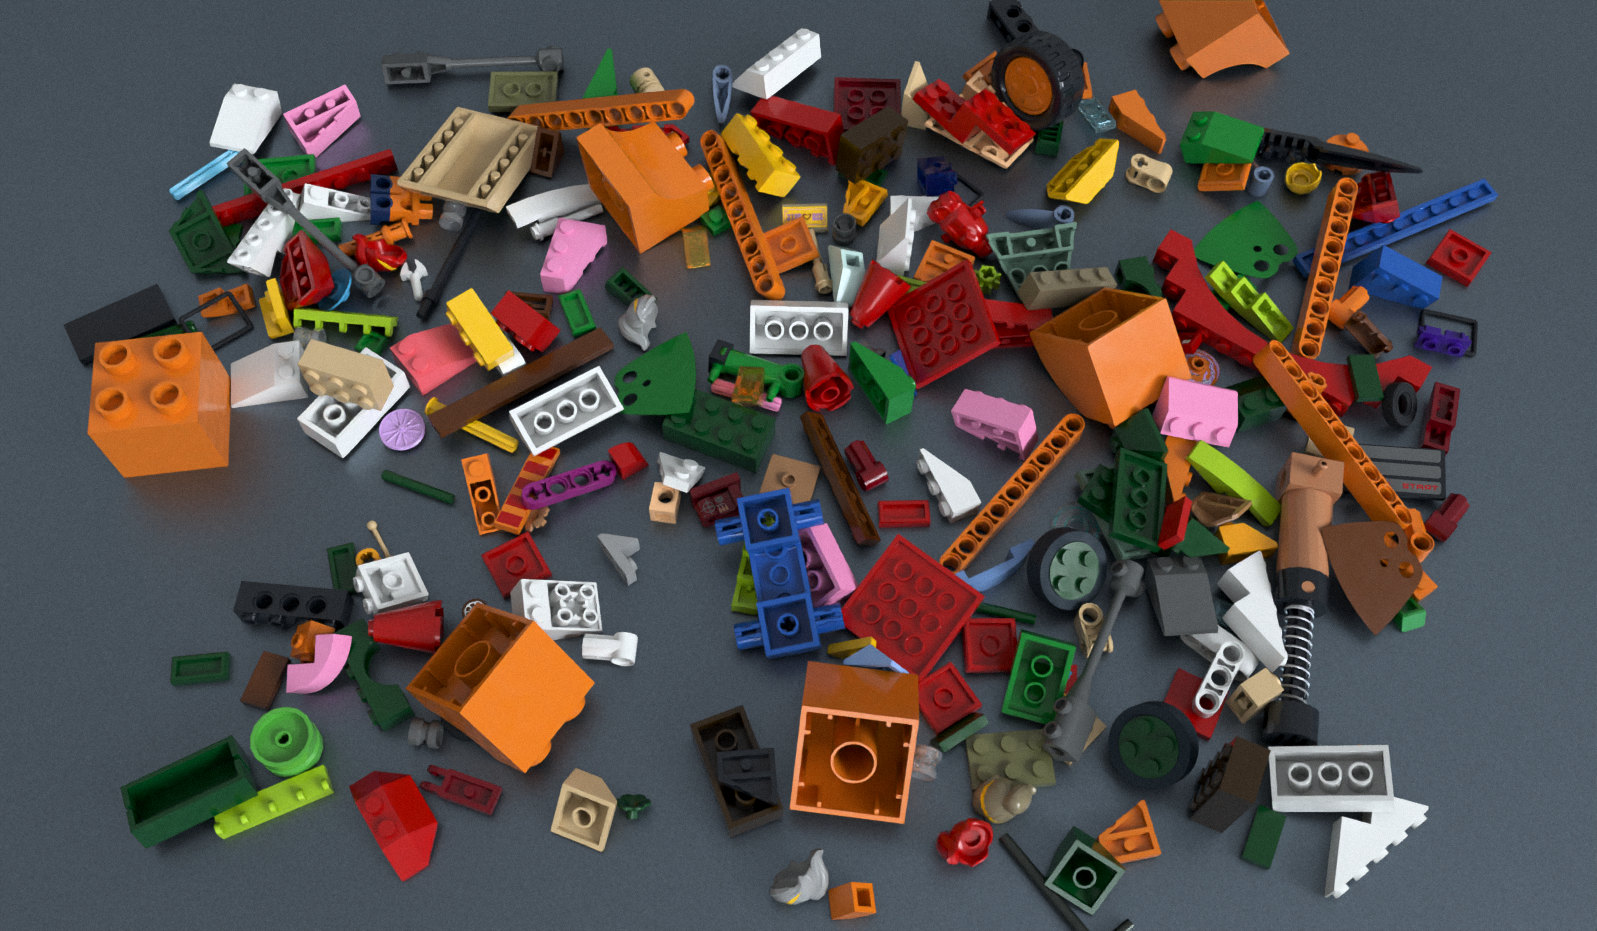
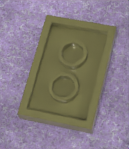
[488,71,559,112]
[964,729,1056,792]

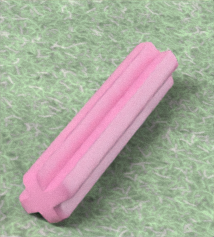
[711,378,782,412]

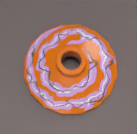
[1184,349,1220,386]

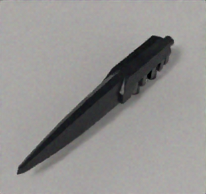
[1257,128,1423,174]

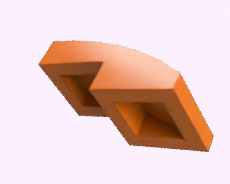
[198,283,255,318]

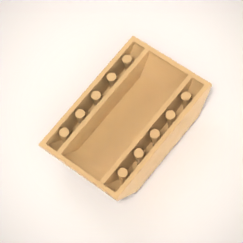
[397,107,540,213]

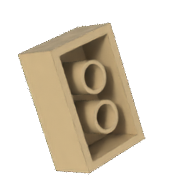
[297,339,394,411]

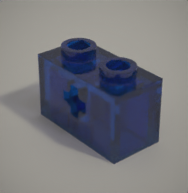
[917,156,958,197]

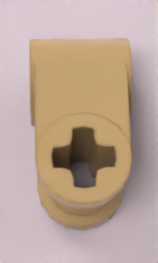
[1125,154,1173,193]
[1074,603,1113,658]

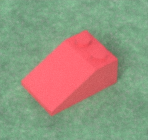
[390,323,477,396]

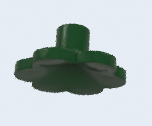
[616,794,651,820]

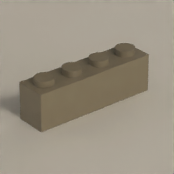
[1017,267,1117,310]

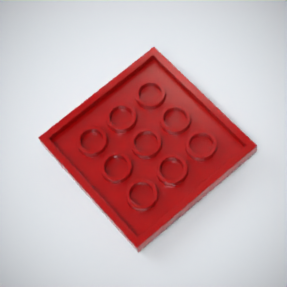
[887,259,1001,390]
[842,534,985,683]

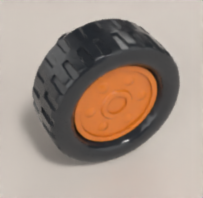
[991,31,1084,131]

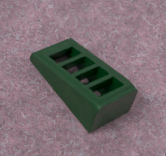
[1035,120,1064,157]
[605,267,657,307]

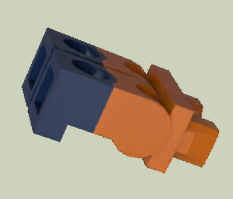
[370,174,433,225]

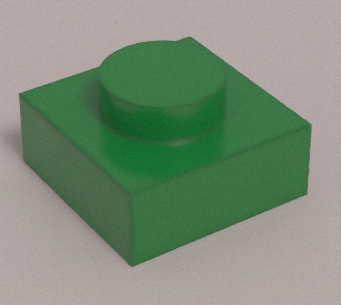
[700,205,732,237]

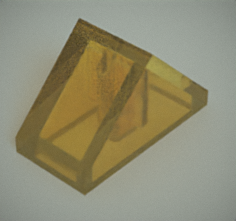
[681,225,711,269]
[732,366,765,406]

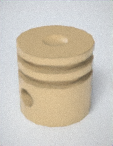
[629,68,665,93]

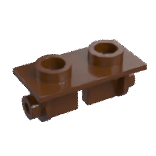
[1343,309,1393,360]

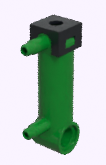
[707,339,804,402]

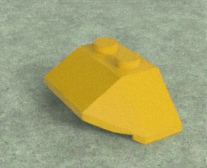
[1046,138,1119,204]

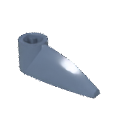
[711,65,732,125]
[1245,160,1274,197]
[1006,206,1075,230]

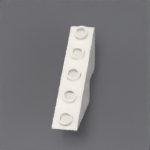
[227,188,301,277]
[1217,550,1288,673]
[1324,797,1429,899]

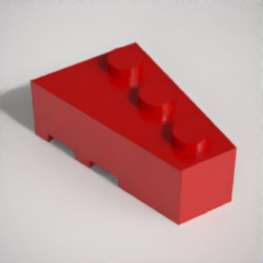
[985,299,1053,349]

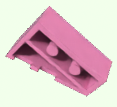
[283,85,361,158]
[540,218,608,294]

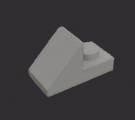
[597,533,640,586]

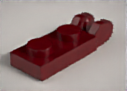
[419,764,503,816]

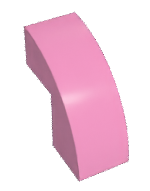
[286,634,352,694]

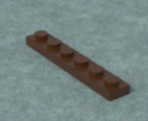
[800,411,881,546]

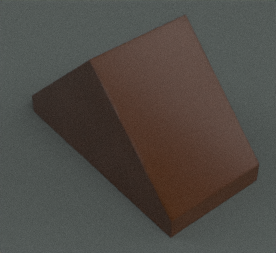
[530,127,564,178]

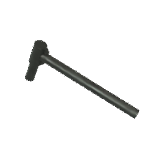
[999,833,1135,931]

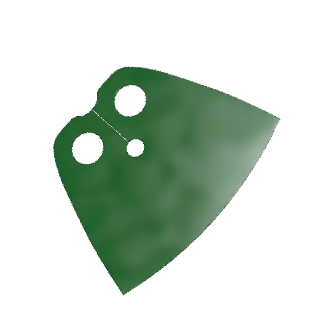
[1194,200,1298,278]
[615,332,696,415]

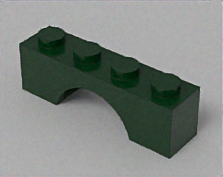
[1114,256,1176,327]
[333,618,415,732]

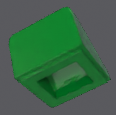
[1393,596,1426,632]

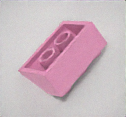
[1152,376,1238,448]
[799,523,859,608]

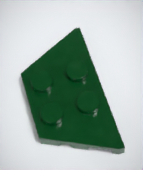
[169,190,245,274]

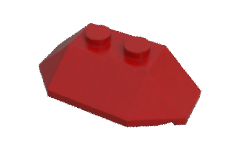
[1352,171,1400,224]
[279,230,334,311]
[349,771,438,882]

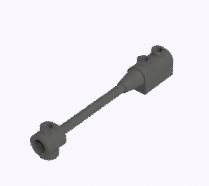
[381,46,564,84]
[226,148,385,298]
[1043,559,1146,762]

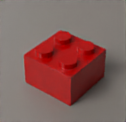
[490,290,561,353]

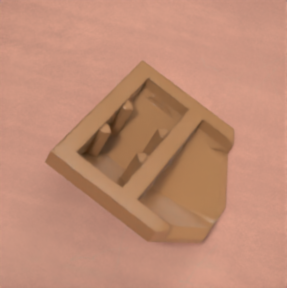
[1190,491,1252,527]

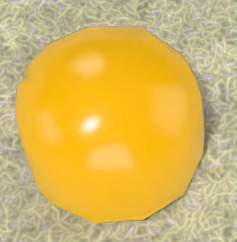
[1284,162,1322,195]

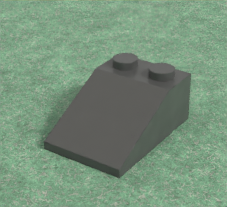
[1144,556,1218,636]

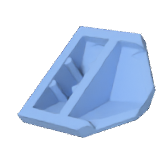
[843,644,909,674]

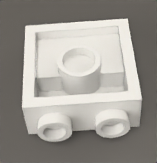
[353,552,429,617]

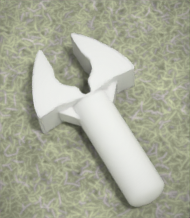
[400,259,428,301]

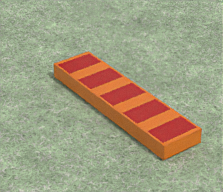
[494,447,560,535]

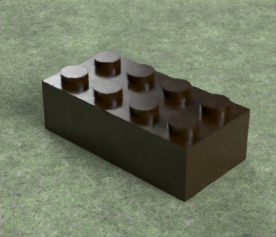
[690,705,783,838]
[1189,736,1271,833]

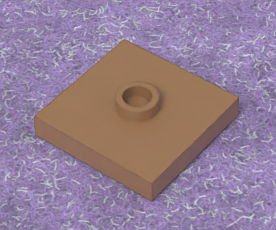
[759,454,821,504]

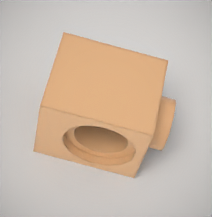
[649,482,681,524]

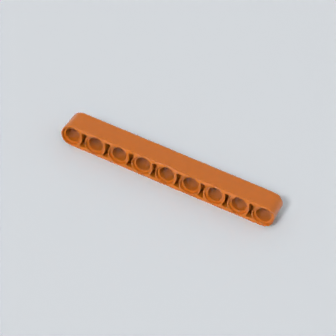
[507,89,695,131]
[700,130,785,301]
[1290,177,1358,360]
[1253,340,1413,537]
[939,413,1085,574]

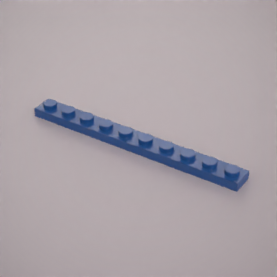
[1292,178,1498,278]

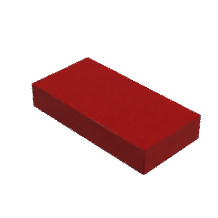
[1157,496,1192,550]
[877,500,931,528]

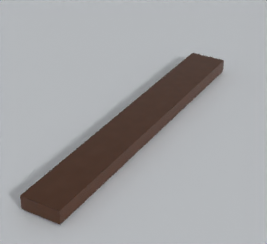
[428,327,614,438]

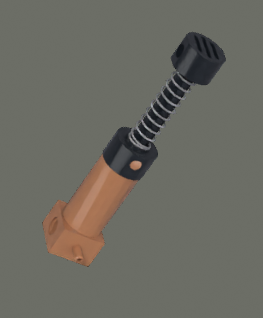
[1262,452,1344,747]

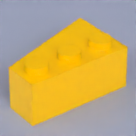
[445,288,514,371]

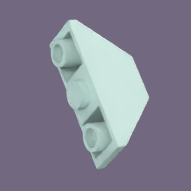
[827,245,865,307]

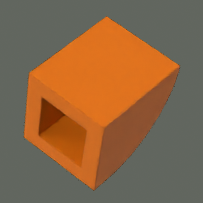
[828,882,876,920]

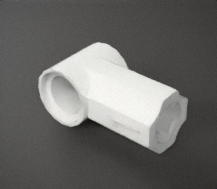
[582,632,638,666]

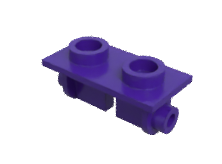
[1413,324,1472,357]

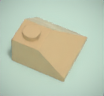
[901,61,931,130]
[550,768,617,852]

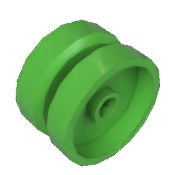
[250,707,323,779]

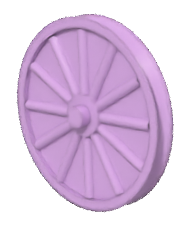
[379,409,426,451]

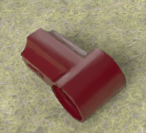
[844,440,889,492]
[1424,493,1470,543]

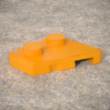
[843,180,888,226]

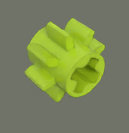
[974,265,1001,295]

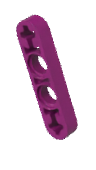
[521,460,617,510]

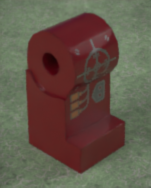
[694,483,743,527]

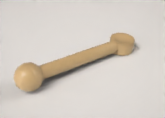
[367,520,392,558]

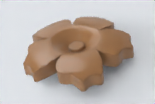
[524,506,550,532]

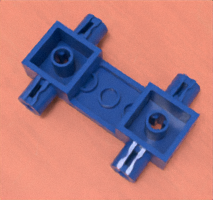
[715,488,845,660]

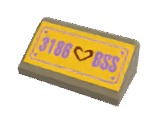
[781,203,828,233]

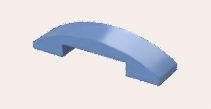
[955,538,1035,592]

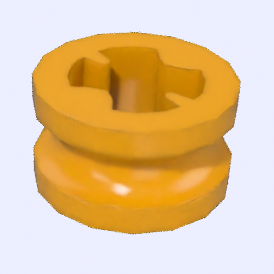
[356,548,381,566]

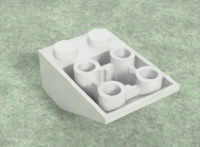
[876,199,916,276]
[510,579,603,640]

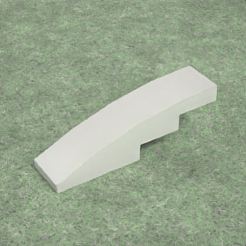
[506,184,601,229]

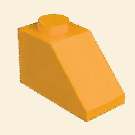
[1214,522,1278,565]

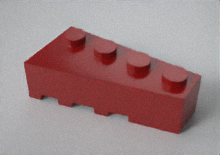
[750,96,844,166]

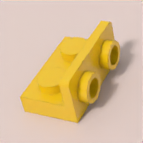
[259,278,294,339]

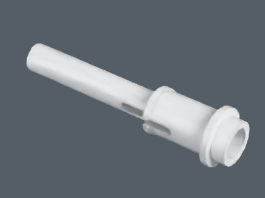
[530,204,603,241]

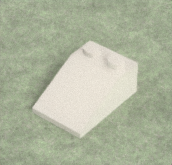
[209,83,283,154]
[231,340,308,408]

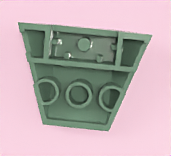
[985,222,1077,301]

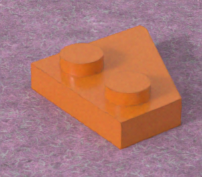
[913,240,975,282]
[1096,800,1161,864]

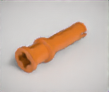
[338,218,413,257]

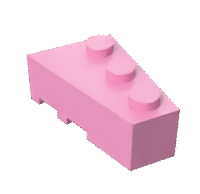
[951,389,1039,461]

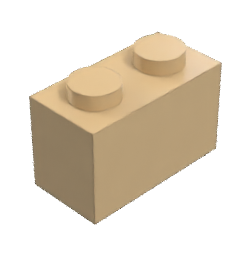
[1226,668,1284,724]

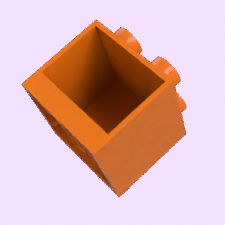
[87,332,231,478]

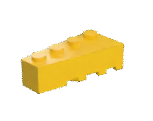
[720,113,801,198]

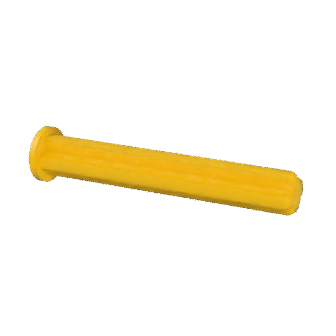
[425,397,519,453]

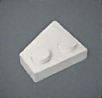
[657,452,705,493]

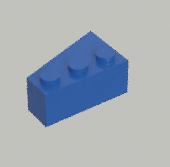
[1348,245,1443,309]

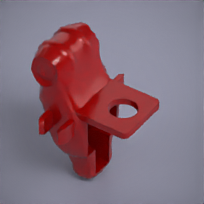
[927,190,993,258]

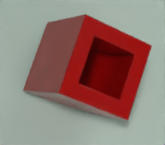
[608,442,649,480]

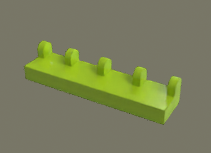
[293,308,398,337]
[214,765,334,839]

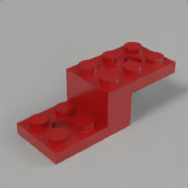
[913,79,1036,155]

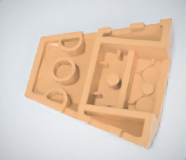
[924,71,1034,169]

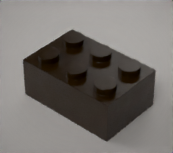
[835,106,908,184]

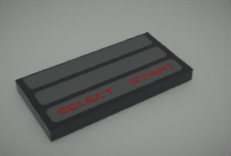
[1342,444,1446,501]

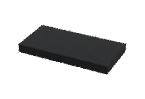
[64,284,177,365]

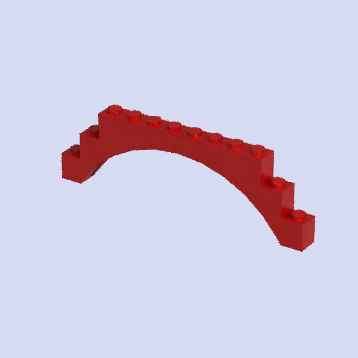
[1152,229,1432,418]

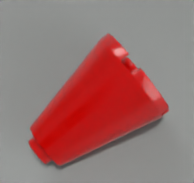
[849,259,912,329]
[801,344,854,412]
[368,600,444,654]

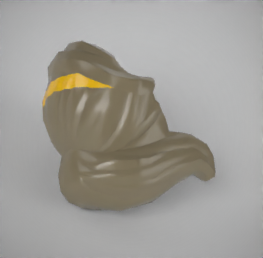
[972,775,1037,824]

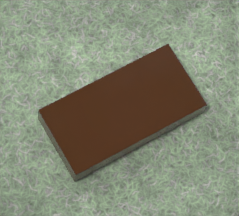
[240,651,291,711]

